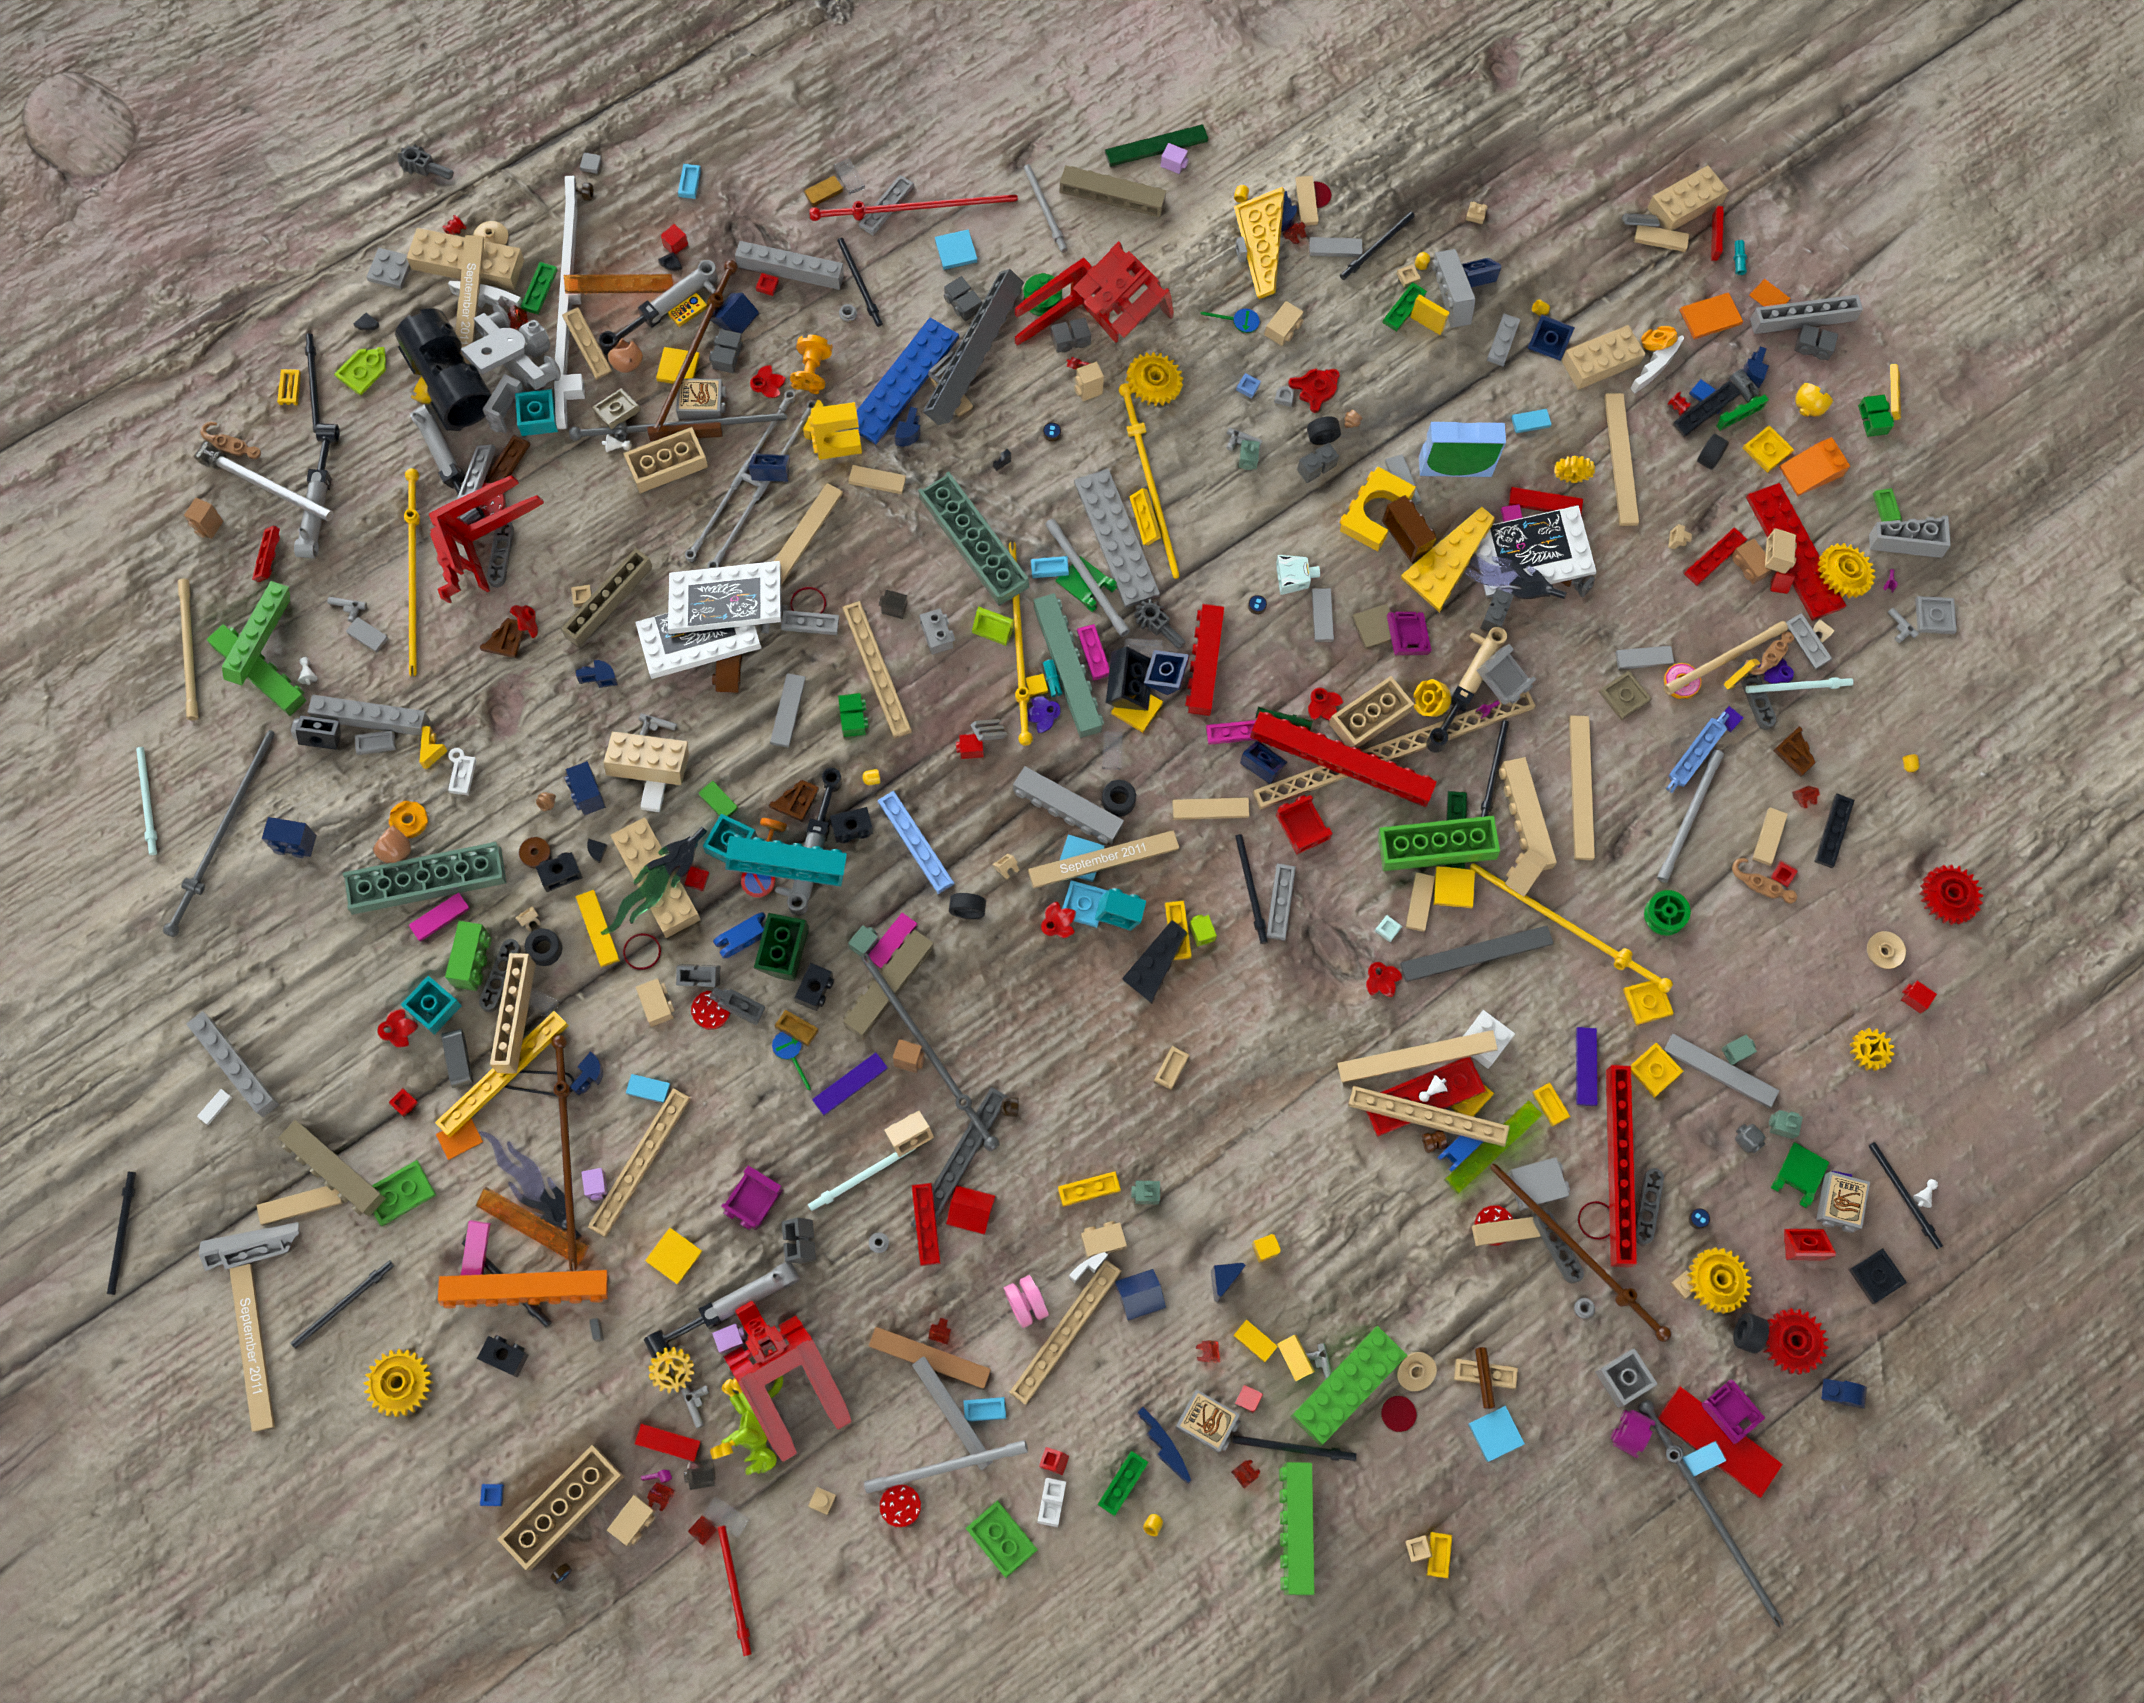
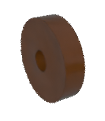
[519,837,551,869]

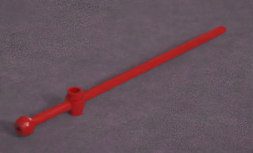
[809,194,1018,222]

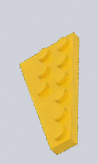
[1234,187,1285,299]
[1401,507,1495,613]

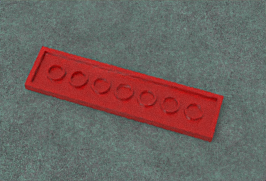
[1746,483,1847,621]

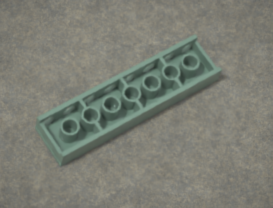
[918,471,1030,606]
[343,842,507,915]

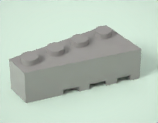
[1431,249,1475,328]
[1869,516,1950,558]

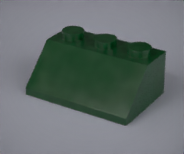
[753,913,810,982]

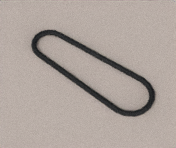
[504,1070,575,1096]

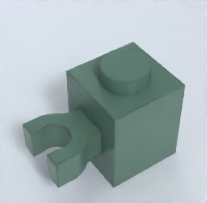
[1238,440,1260,470]
[1769,1110,1803,1139]
[1131,1181,1160,1205]

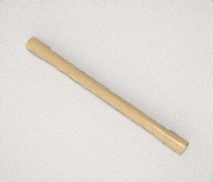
[178,579,199,720]
[1664,621,1788,695]

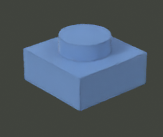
[1236,373,1261,398]

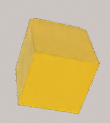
[1252,1234,1281,1263]

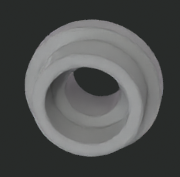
[839,304,857,322]
[869,1233,889,1253]
[1574,1298,1595,1319]

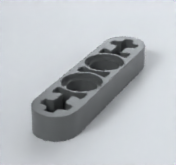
[487,522,514,588]
[1737,661,1776,730]
[479,939,521,1012]
[1636,1168,1664,1245]
[1533,1209,1584,1283]

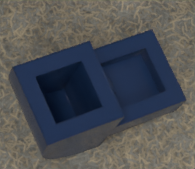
[1281,191,1297,232]
[1743,346,1769,389]
[895,407,921,447]
[576,660,618,688]
[570,1051,603,1096]
[1821,1379,1867,1409]

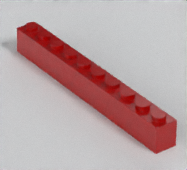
[1250,712,1437,807]
[1606,1065,1637,1268]

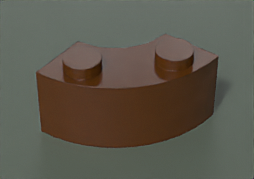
[712,654,742,693]

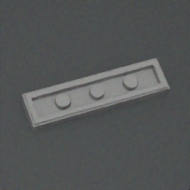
[859,175,914,236]
[457,445,496,499]
[770,673,806,748]
[1266,864,1296,941]

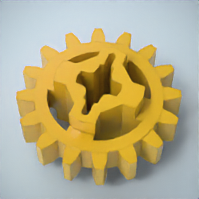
[1555,456,1595,483]
[1850,1028,1894,1071]
[648,1347,694,1393]

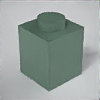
[848,925,879,959]
[1721,1034,1757,1065]

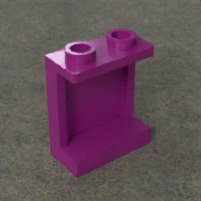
[721,1165,783,1230]

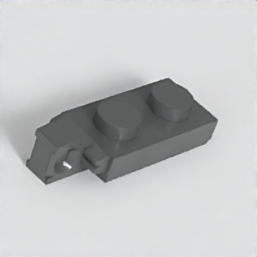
[709,987,765,1025]

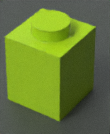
[1189,914,1217,947]

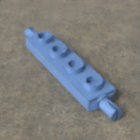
[1666,712,1729,793]

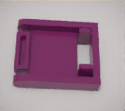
[1387,612,1432,656]
[1702,1379,1765,1444]

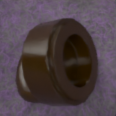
[575,183,594,201]
[1001,1097,1019,1117]

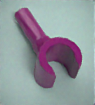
[1883,569,1898,593]
[1475,700,1500,719]
[641,1470,672,1484]

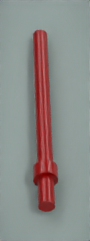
[717,1525,752,1656]

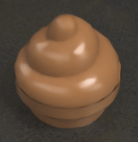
[1344,409,1363,428]
[536,792,556,811]

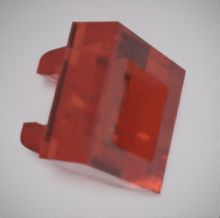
[1282,221,1307,244]
[507,305,528,329]
[1792,785,1820,809]
[928,1318,951,1345]
[1196,1340,1220,1363]
[1231,1460,1260,1488]
[647,1482,675,1511]
[688,1515,718,1546]

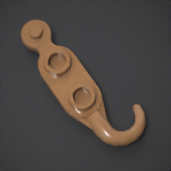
[200,421,261,459]
[1745,631,1794,675]
[1732,858,1797,904]

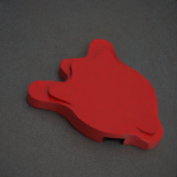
[1288,368,1340,413]

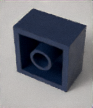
[564,761,606,816]
[262,817,317,858]

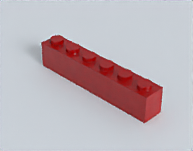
[1185,604,1224,716]

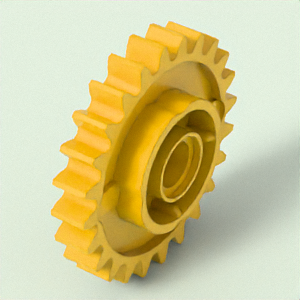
[1126,352,1183,406]
[1817,543,1876,599]
[1687,1247,1752,1314]
[364,1349,433,1417]

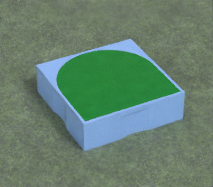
[1419,422,1506,477]

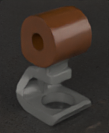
[1561,576,1595,597]

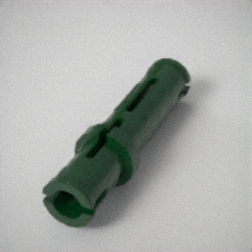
[1255,706,1313,731]

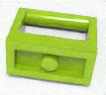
[972,606,1014,646]

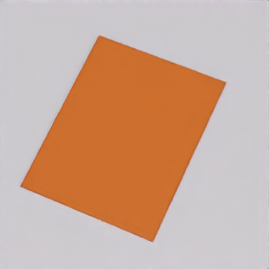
[1749,279,1791,307]
[436,1118,483,1160]

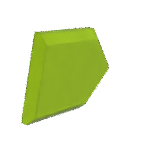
[334,347,386,395]

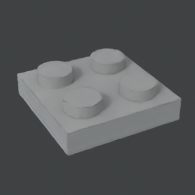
[366,248,411,290]

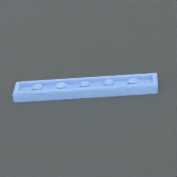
[878,791,954,894]

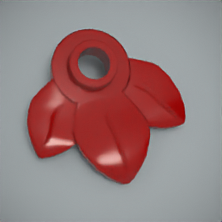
[1066,357,1091,370]
[750,365,786,398]
[510,605,538,638]
[1308,688,1343,721]
[1041,902,1076,938]
[1366,962,1402,997]
[377,1009,418,1048]

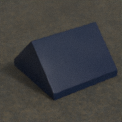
[1462,257,1501,288]
[710,293,759,334]
[1528,315,1575,361]
[749,454,790,482]
[1144,650,1190,695]
[1240,741,1287,784]
[1211,1263,1246,1302]
[1115,1269,1166,1321]

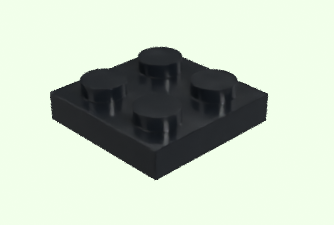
[1849,1248,1907,1305]

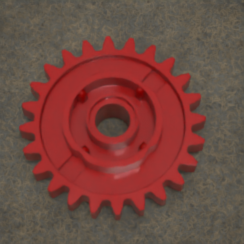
[1919,864,1984,925]
[1763,1308,1829,1375]

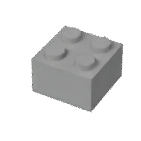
[1595,1348,1657,1408]

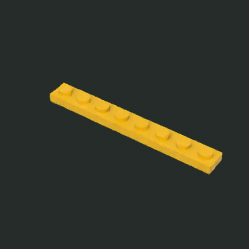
[435,1011,569,1138]

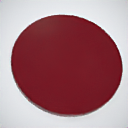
[1314,181,1332,208]
[1381,1396,1417,1432]

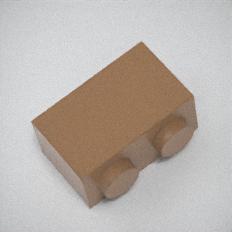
[184,497,223,539]
[1731,538,1773,585]
[893,1039,925,1073]

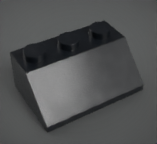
[1106,646,1151,711]

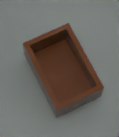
[1382,495,1436,564]

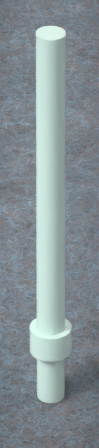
[1746,677,1853,693]
[136,747,157,855]
[808,1148,916,1211]

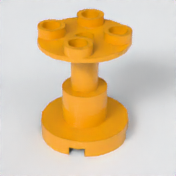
[790,335,833,394]

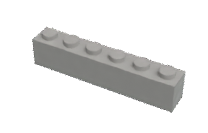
[735,241,844,290]
[1750,295,1863,334]
[308,695,430,736]
[1013,766,1124,845]
[186,1011,279,1117]

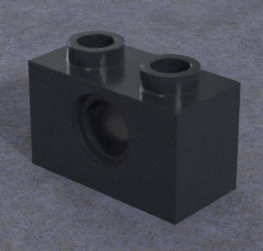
[295,716,341,750]
[830,807,874,844]
[535,852,583,892]
[794,963,835,1011]
[476,1335,529,1378]

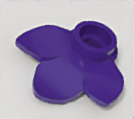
[1758,658,1794,684]
[1027,696,1061,733]

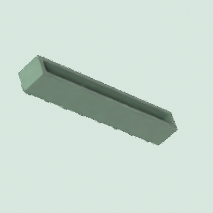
[1033,593,1104,738]

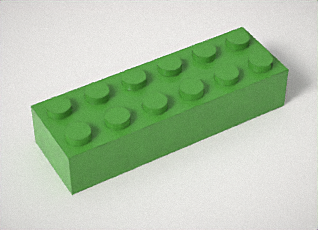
[1377,816,1500,871]
[1290,1326,1407,1446]
[1279,1462,1314,1595]

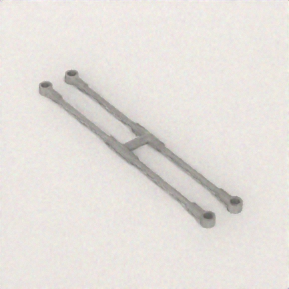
[685,390,816,569]

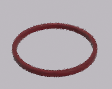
[790,587,826,614]
[623,933,661,970]
[1578,1201,1610,1240]

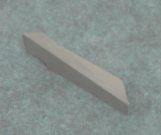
[199,1222,300,1271]

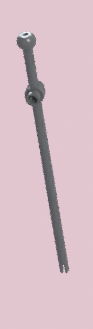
[569,413,788,441]
[163,730,275,937]
[861,953,1000,1152]
[1638,1399,1784,1627]

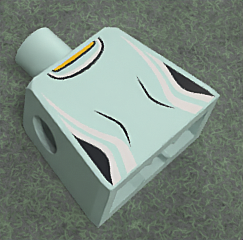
[1276,555,1320,595]

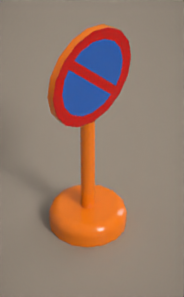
[741,818,787,898]

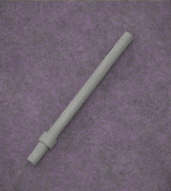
[1024,164,1068,253]

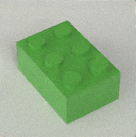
[445,921,492,991]

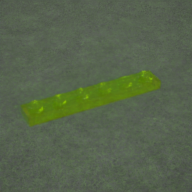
[1444,1100,1543,1194]

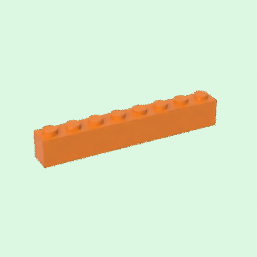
[438,1270,608,1309]

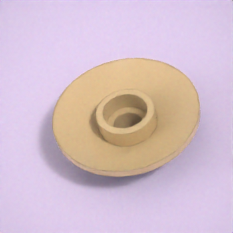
[473,221,509,245]
[1867,931,1906,969]
[1397,1352,1437,1391]

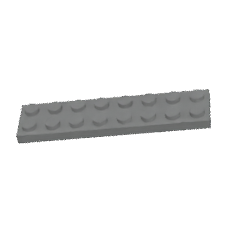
[1074,469,1160,608]

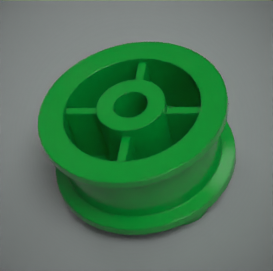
[1023,273,1062,316]
[1644,890,1691,936]

